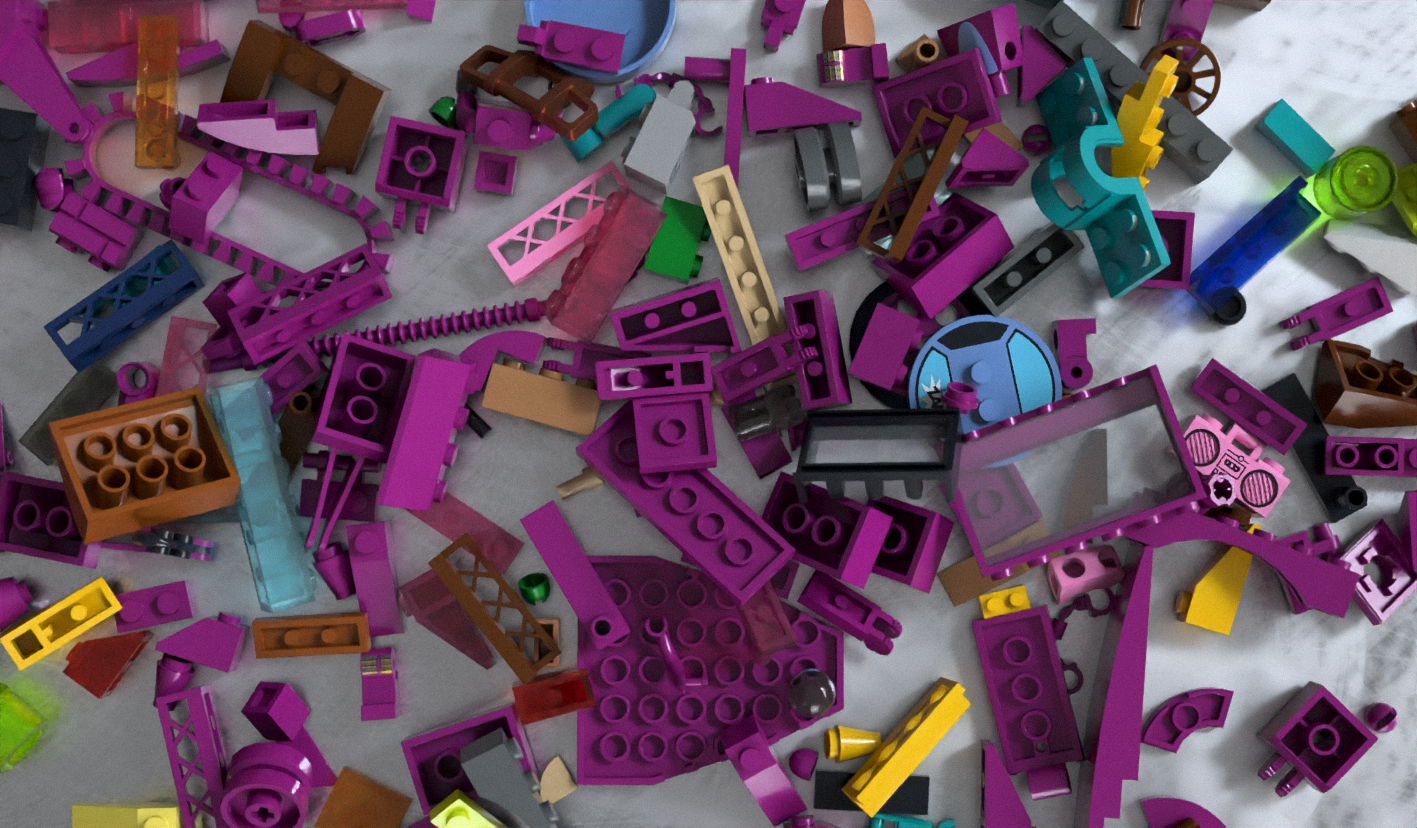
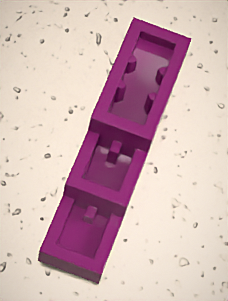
[66,39,231,87]

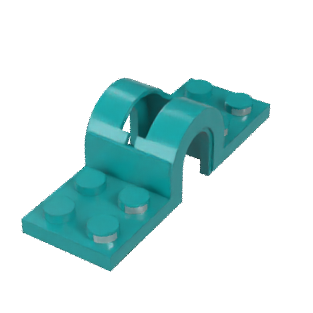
[1031,57,1171,299]

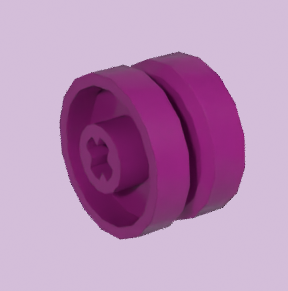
[220,742,313,828]

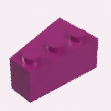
[610,277,742,353]

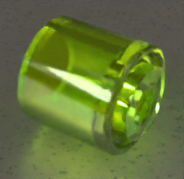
[1313,145,1399,221]
[0,682,50,774]

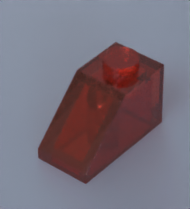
[63,630,155,699]
[512,668,597,725]

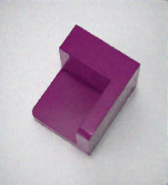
[241,681,310,742]

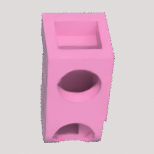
[1046,545,1125,605]

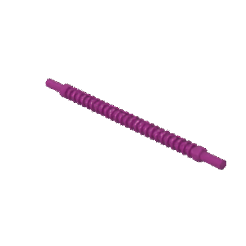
[203,295,578,374]

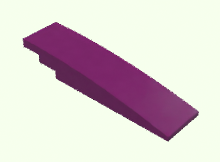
[1074,544,1153,828]

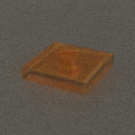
[314,766,413,828]

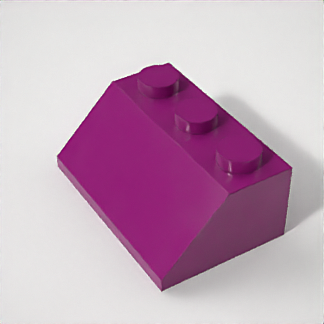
[871,192,1014,319]

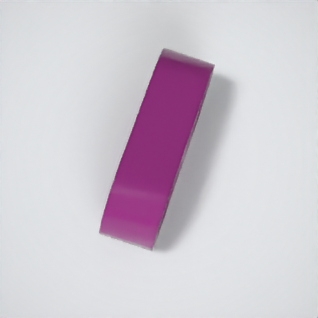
[292,10,366,47]

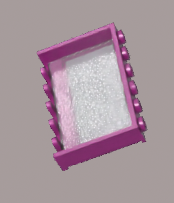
[934,364,1207,582]

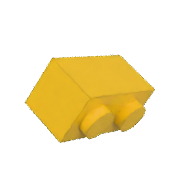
[977,584,1031,619]

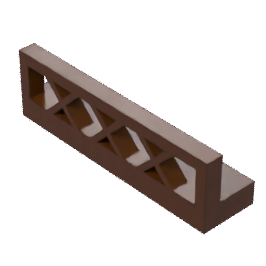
[855,106,969,265]
[428,532,562,685]

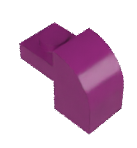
[200,272,263,361]

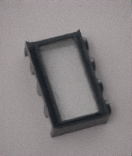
[793,408,964,503]

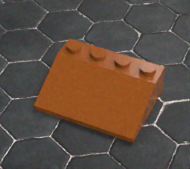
[48,386,241,545]

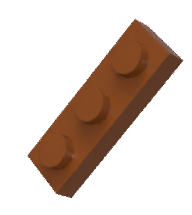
[252,612,371,659]

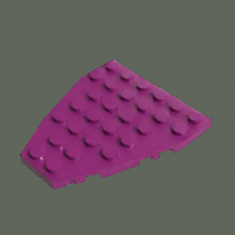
[577,555,844,785]

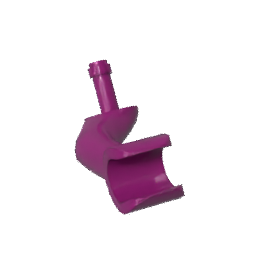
[645,616,708,694]

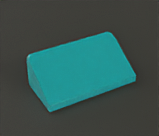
[1255,99,1336,178]

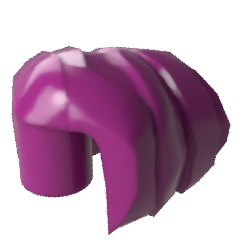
[34,167,74,213]

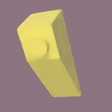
[72,801,185,828]

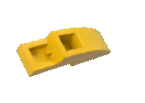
[1111,54,1179,192]

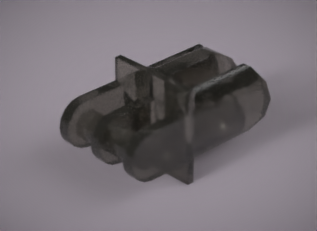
[728,384,806,442]

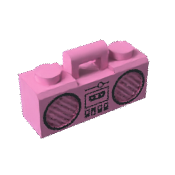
[1163,413,1291,518]

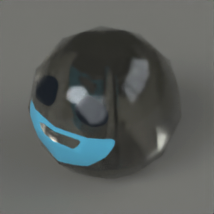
[787,668,836,718]

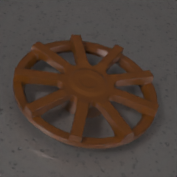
[1139,37,1221,117]

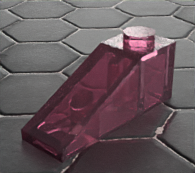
[397,569,497,670]

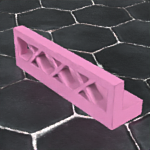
[486,161,639,287]

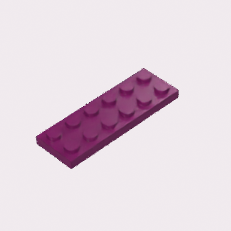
[576,399,796,607]

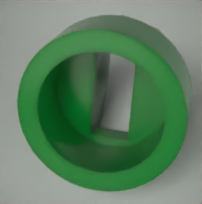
[429,96,457,129]
[518,573,550,605]

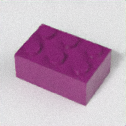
[761,471,893,589]
[400,702,538,816]

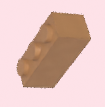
[481,358,603,436]

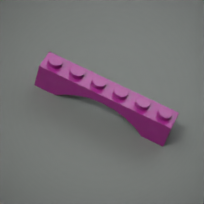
[1120,487,1360,618]

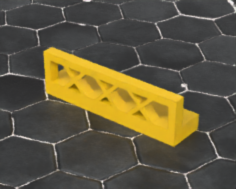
[841,677,972,818]

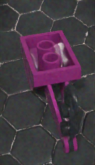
[0,471,214,569]

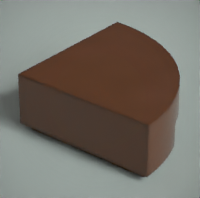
[1203,506,1252,527]

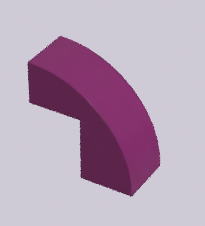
[459,330,548,393]

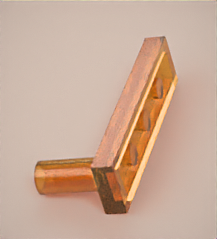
[135,15,181,171]

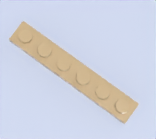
[692,164,798,392]

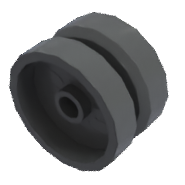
[793,120,862,212]

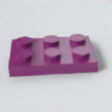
[871,48,1002,158]

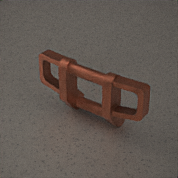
[460,45,599,141]

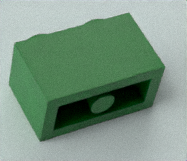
[644,196,712,285]

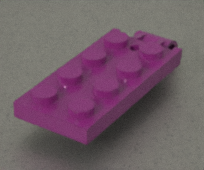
[971,604,1085,801]

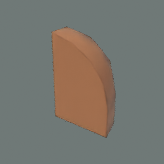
[822,0,875,52]

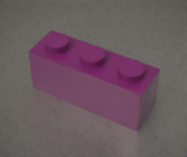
[783,290,853,411]

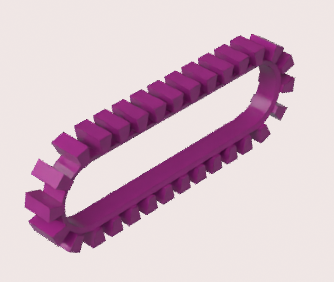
[64,92,395,291]

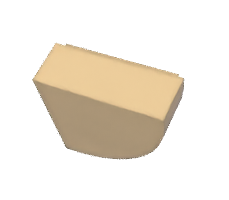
[540,755,579,804]

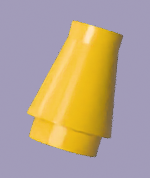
[824,725,882,763]

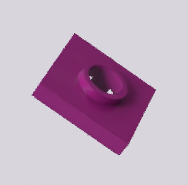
[1336,519,1417,626]

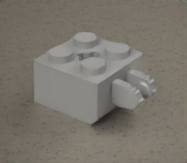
[621,80,696,195]

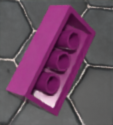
[375,348,480,511]

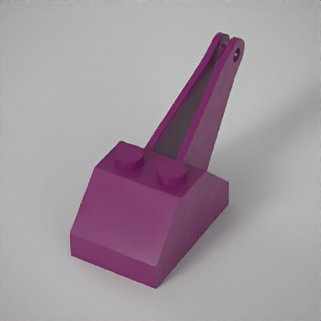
[0,0,94,144]
[304,333,416,553]

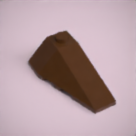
[1314,339,1417,429]

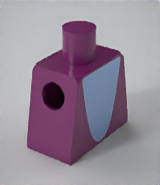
[937,3,1024,98]

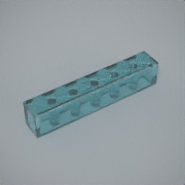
[207,377,317,613]

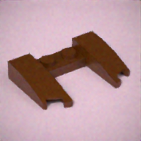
[220,20,392,174]

